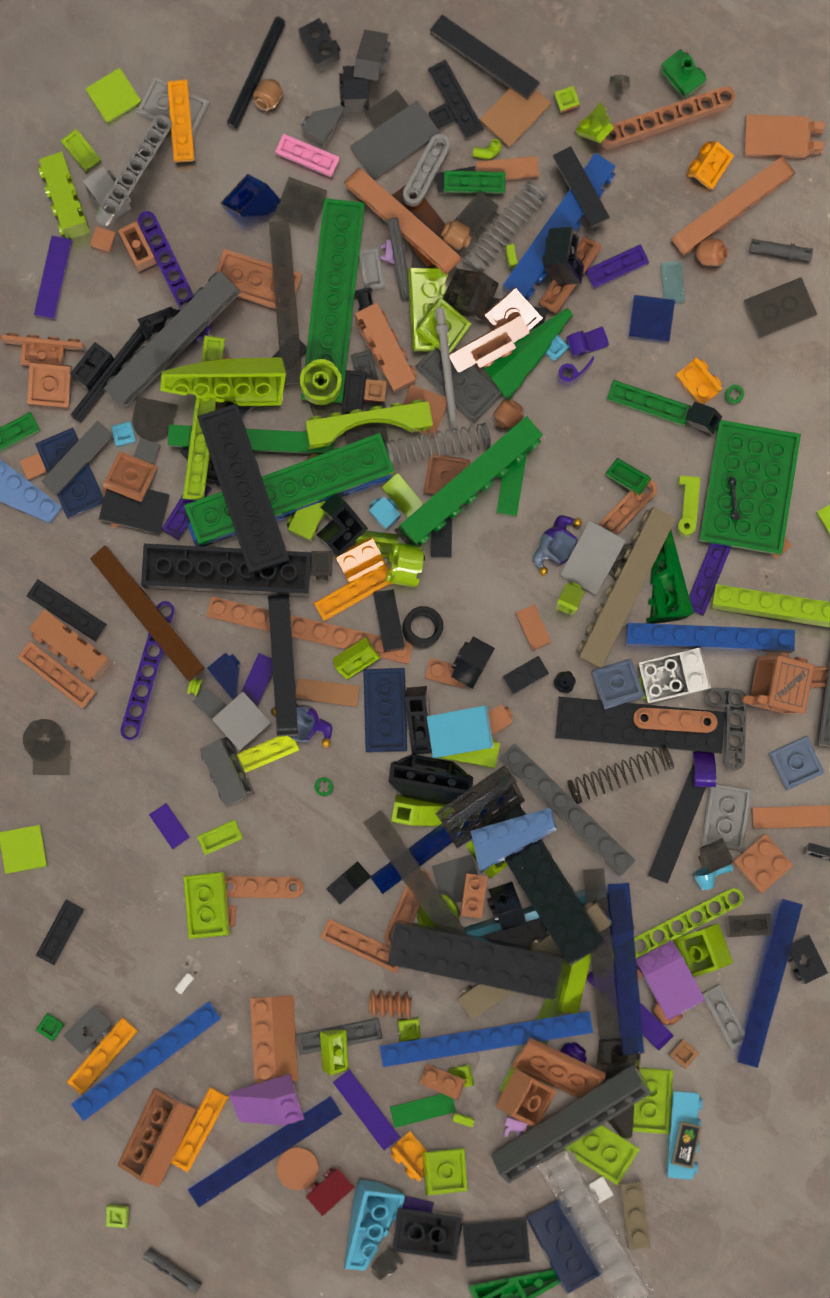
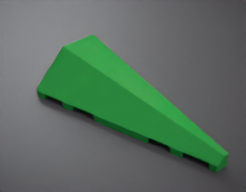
[483,308,574,401]
[647,530,694,624]
[468,1270,560,1298]

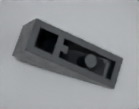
[405,686,432,754]

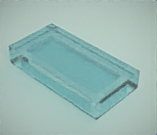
[661,261,685,305]

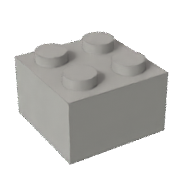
[83,167,132,224]

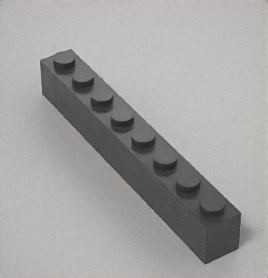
[104,271,242,408]
[499,743,636,876]
[491,1065,652,1183]

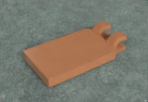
[744,114,825,159]

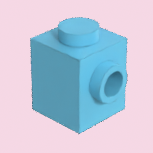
[369,497,401,531]

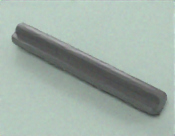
[387,217,409,299]

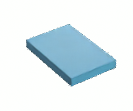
[427,706,494,758]

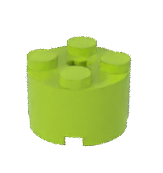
[300,359,342,405]
[386,542,424,587]

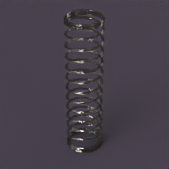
[567,744,674,804]

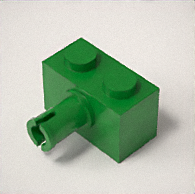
[660,48,707,100]

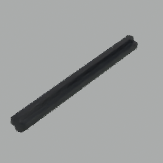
[227,16,285,128]
[71,325,145,422]

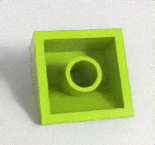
[673,923,733,977]

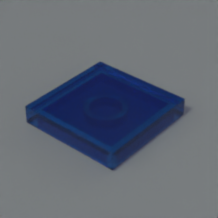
[629,295,675,341]

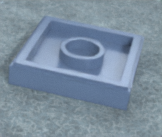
[591,658,644,710]
[769,735,825,791]

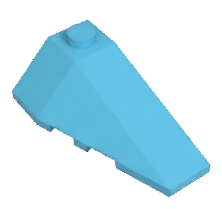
[344,1180,405,1271]

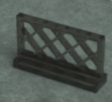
[435,765,525,848]

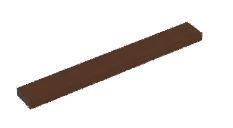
[90,545,205,682]

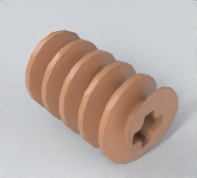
[368,990,412,1019]

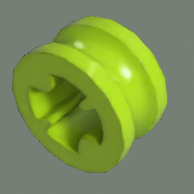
[187,677,203,697]

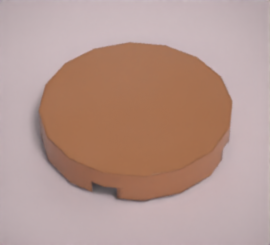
[276,1147,319,1190]

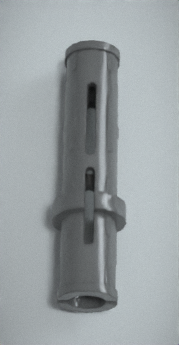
[750,238,813,262]
[142,1247,202,1295]

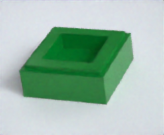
[35,1012,65,1042]

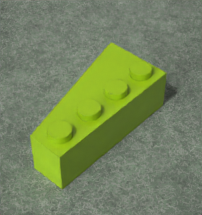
[37,151,90,239]

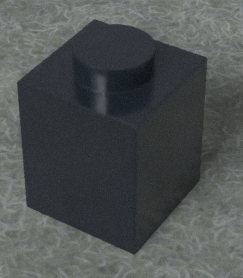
[685,401,722,434]

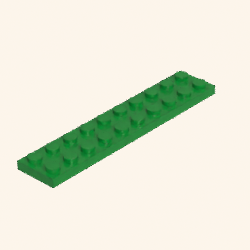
[301,198,365,405]
[184,433,395,545]

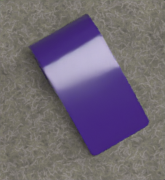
[566,326,609,357]
[557,356,594,386]
[693,752,716,787]

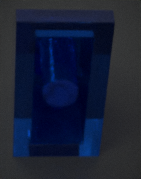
[207,652,240,700]

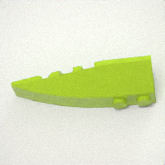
[160,357,286,406]

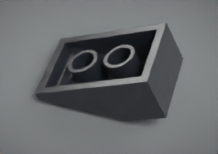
[392,1208,464,1261]

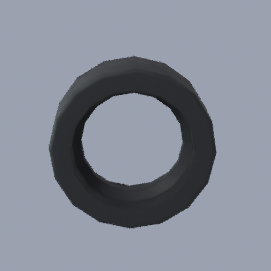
[402,606,443,648]

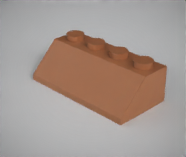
[250,995,298,1084]
[117,1088,196,1187]

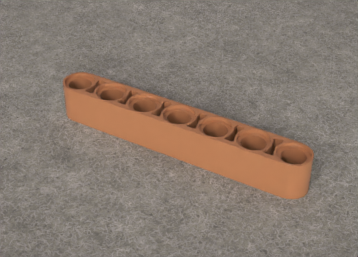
[601,86,735,149]
[671,156,795,256]
[344,167,461,275]

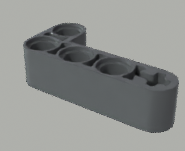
[705,688,747,771]

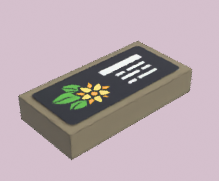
[671,1121,702,1169]

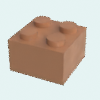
[731,834,794,894]
[495,1068,557,1127]

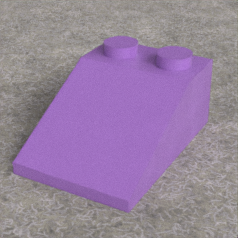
[635,940,705,1021]
[229,1074,304,1125]

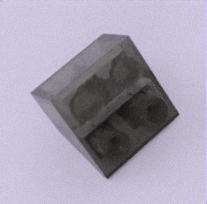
[443,268,499,321]

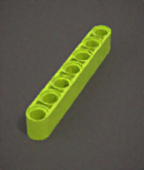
[611,888,744,965]

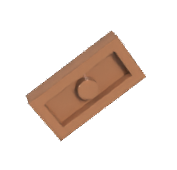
[425,658,466,689]
[419,1064,466,1100]

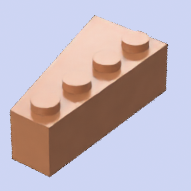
[355,303,417,395]
[29,609,112,681]

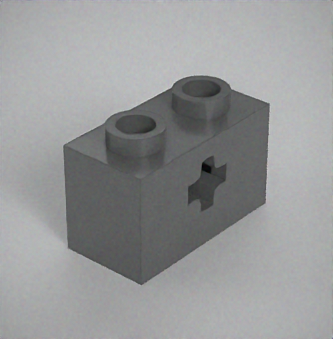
[63,1005,113,1054]

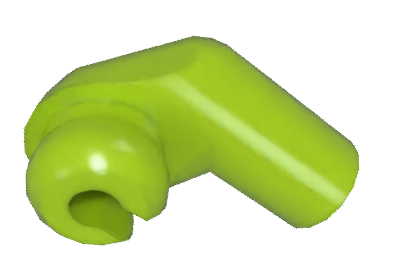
[472,139,502,159]

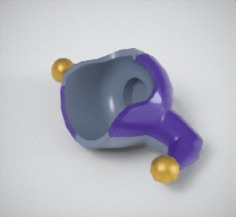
[533,515,582,575]
[271,704,333,747]

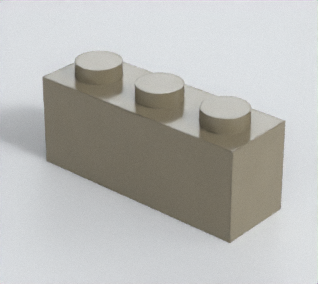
[619,1180,650,1250]

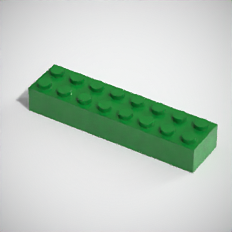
[398,416,543,546]

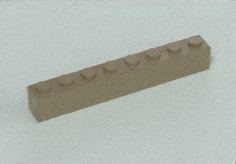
[577,507,676,668]
[458,901,612,1020]

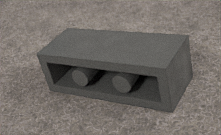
[353,29,391,81]
[200,737,255,806]

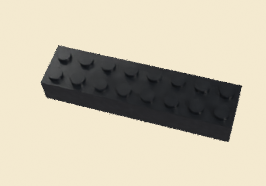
[141,543,312,597]
[387,920,564,1000]

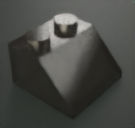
[596,1035,642,1083]

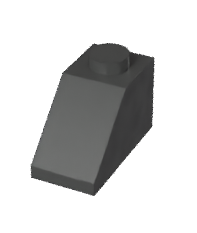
[301,106,345,147]

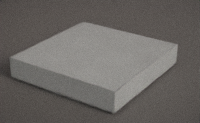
[212,692,271,751]

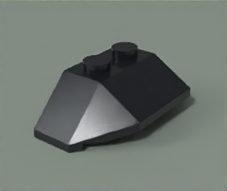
[388,754,473,805]

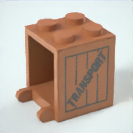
[742,652,814,714]

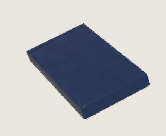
[35,427,104,519]
[363,668,407,753]
[526,1197,603,1294]

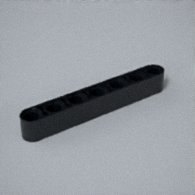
[268,594,298,737]

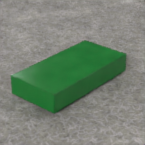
[605,457,651,496]

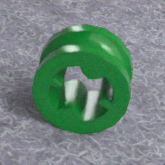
[724,385,744,404]
[314,777,334,797]

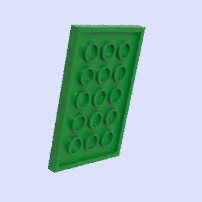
[699,420,801,555]

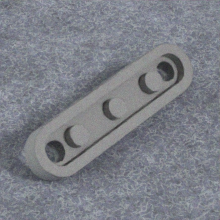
[402,134,450,207]

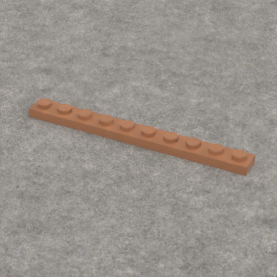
[206,596,413,665]

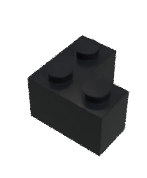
[339,66,369,112]
[542,227,584,285]
[316,494,368,557]
[451,636,495,689]

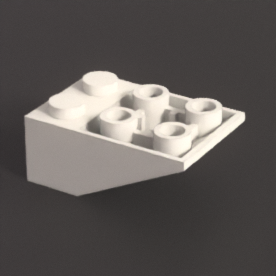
[639,648,712,703]

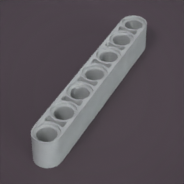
[95,115,172,226]

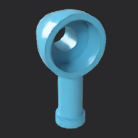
[694,861,733,890]

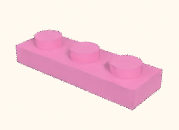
[275,134,340,178]

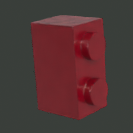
[306,1167,355,1216]

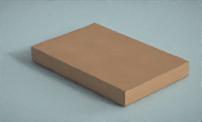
[480,88,551,148]

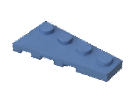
[0,459,62,524]
[471,808,557,872]

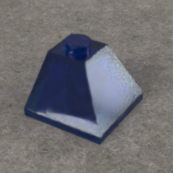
[221,174,281,217]

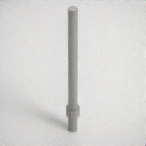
[436,308,458,433]

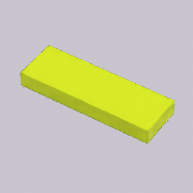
[237,736,299,773]

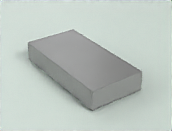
[359,247,385,290]

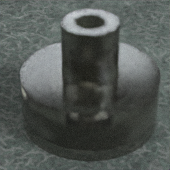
[609,75,630,95]

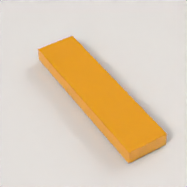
[167,80,195,163]
[313,562,391,621]
[67,1017,139,1095]
[171,1086,229,1172]

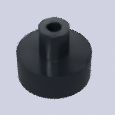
[554,671,576,693]

